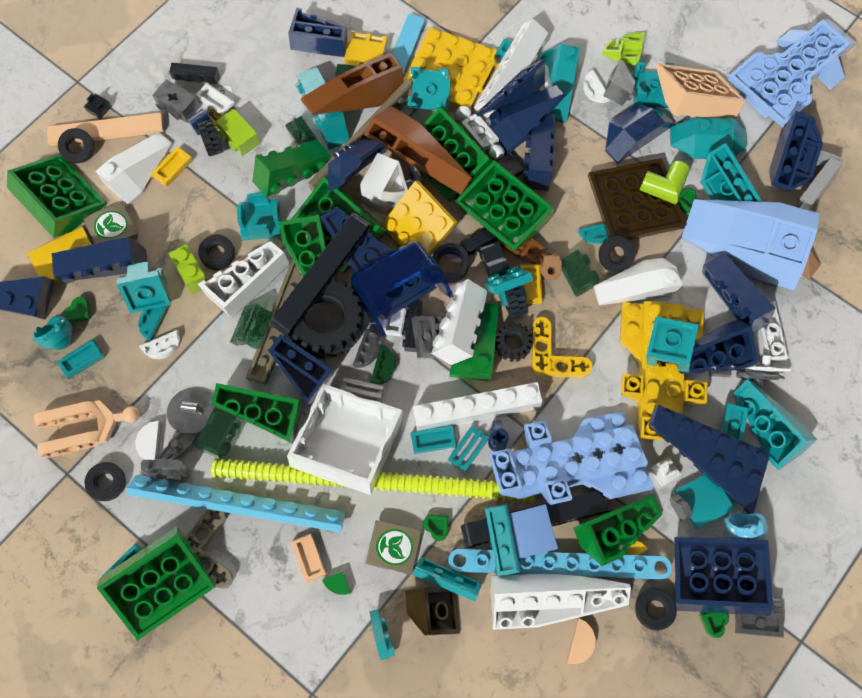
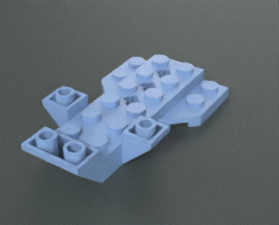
[728,20,857,128]
[488,411,654,505]

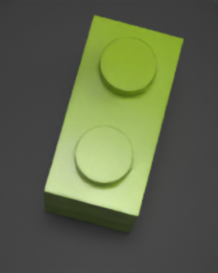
[216,109,260,156]
[168,244,207,295]

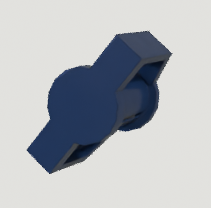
[488,420,509,452]

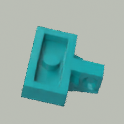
[369,609,395,660]

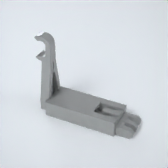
[797,150,843,211]

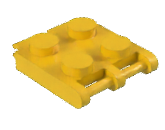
[344,30,388,69]

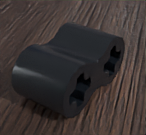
[478,240,510,277]

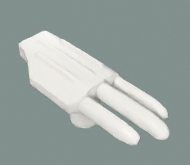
[743,354,792,373]

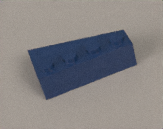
[51,236,147,283]
[702,253,775,333]

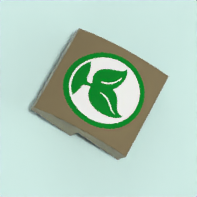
[84,203,138,244]
[365,520,421,575]

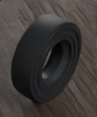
[58,128,95,163]
[198,234,235,270]
[598,236,635,273]
[84,462,126,501]
[635,588,677,631]

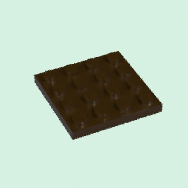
[587,158,687,240]

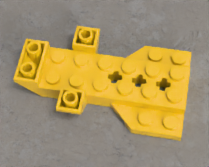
[619,301,707,441]

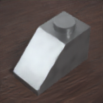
[603,60,635,106]

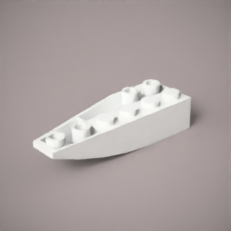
[490,574,631,630]

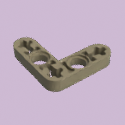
[185,509,233,589]

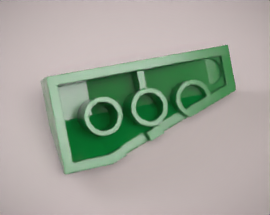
[279,214,326,277]
[449,303,499,382]
[573,494,662,566]

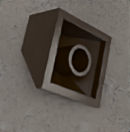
[405,587,460,636]

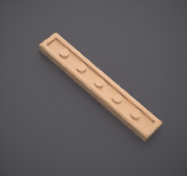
[47,113,164,146]

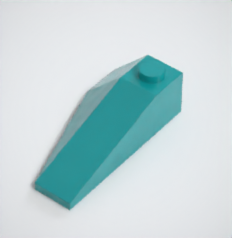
[540,44,580,123]
[733,379,818,470]

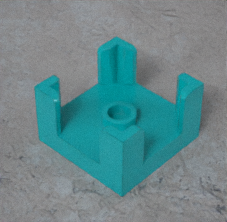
[632,62,675,108]
[408,67,452,111]
[646,317,699,373]

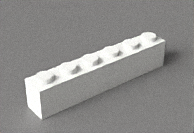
[474,18,548,118]
[413,382,542,431]

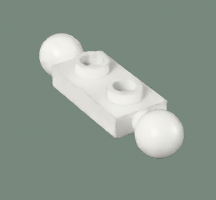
[456,106,504,160]

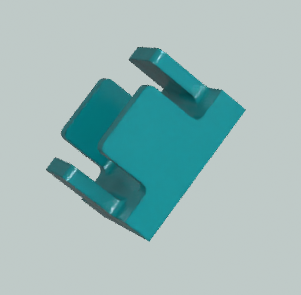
[237,193,281,241]
[117,262,171,314]

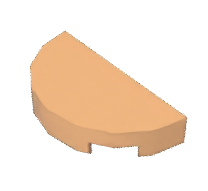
[566,618,596,665]

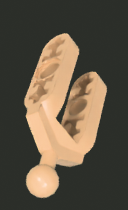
[34,400,140,458]

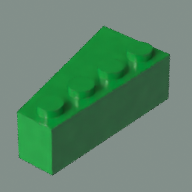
[211,383,303,444]

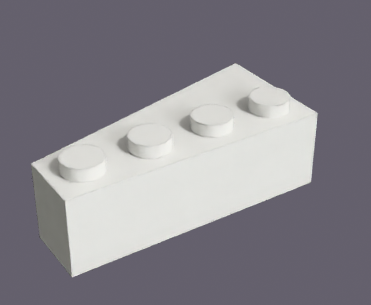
[198,241,289,319]
[431,279,487,365]

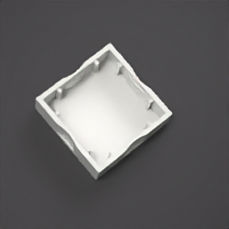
[287,384,402,495]

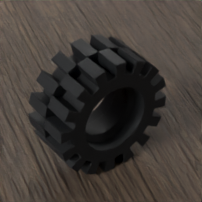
[197,119,224,157]
[495,322,533,362]

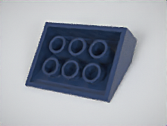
[674,537,773,616]

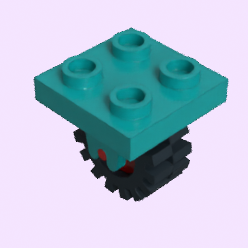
[483,267,533,318]

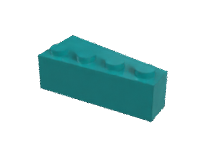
[296,67,349,149]

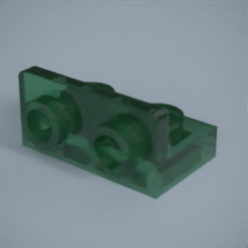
[561,250,601,297]
[230,304,272,349]

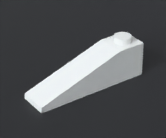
[95,132,173,206]
[594,258,682,306]

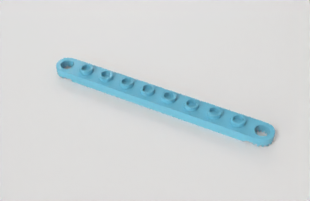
[449,549,672,579]

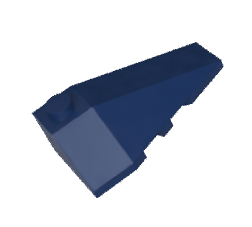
[475,59,545,117]
[485,85,565,153]
[677,319,758,374]

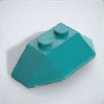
[669,117,747,159]
[700,143,762,202]

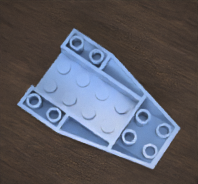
[682,199,820,291]

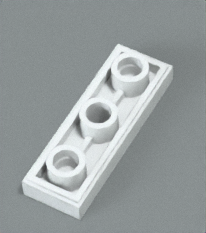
[759,301,788,362]

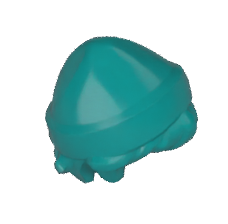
[32,316,72,350]

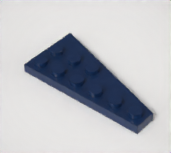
[320,207,437,320]
[648,405,770,514]

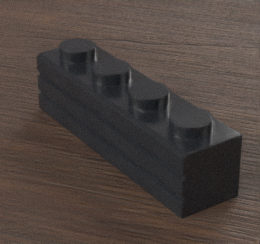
[169,62,219,84]
[459,228,499,256]
[402,300,423,352]

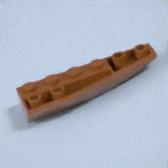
[300,53,404,115]
[364,106,472,194]

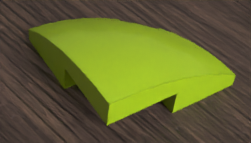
[602,32,646,65]

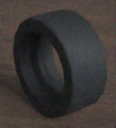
[432,243,469,283]

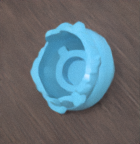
[725,511,768,540]

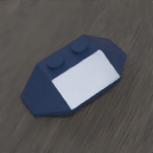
[605,103,675,164]
[769,111,823,191]
[328,139,386,192]

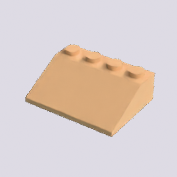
[656,63,746,120]

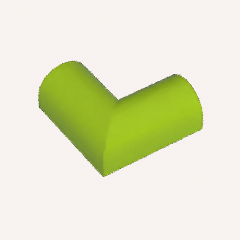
[639,161,690,204]

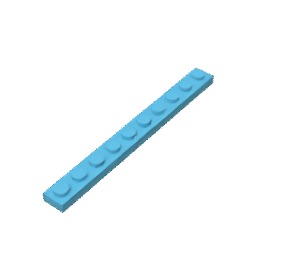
[127,475,346,532]

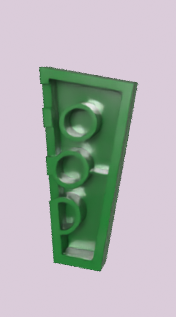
[252,140,331,198]

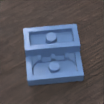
[510,504,558,558]

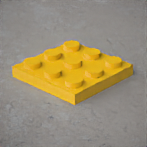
[382,181,458,267]

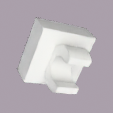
[650,456,681,487]

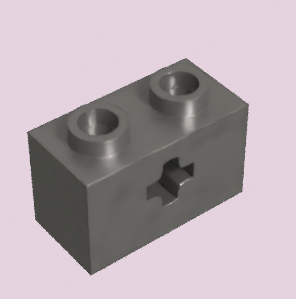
[152,79,200,123]

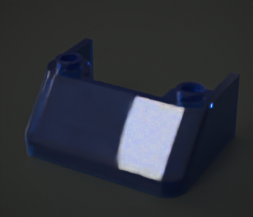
[351,241,454,337]

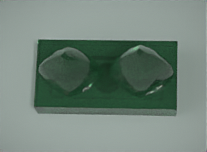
[285,116,318,145]

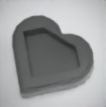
[670,494,693,521]

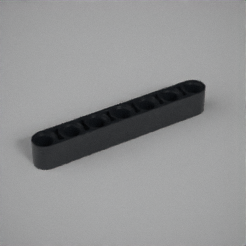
[270,213,371,337]
[460,490,611,548]

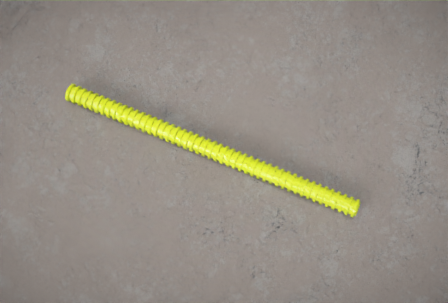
[211,458,535,503]

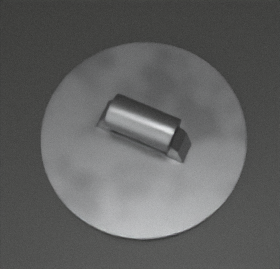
[167,387,218,434]

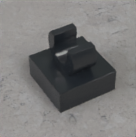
[83,93,112,119]

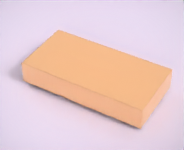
[291,533,327,584]

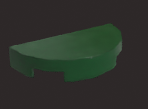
[370,345,396,385]

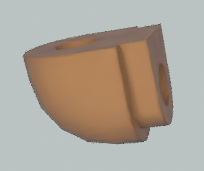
[539,253,562,281]

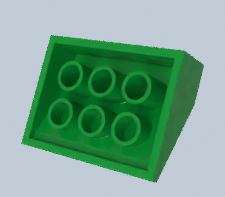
[421,106,493,202]
[7,154,107,238]
[455,161,554,252]
[291,177,387,273]
[97,527,216,641]

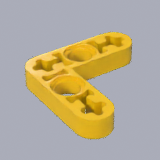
[532,317,593,378]

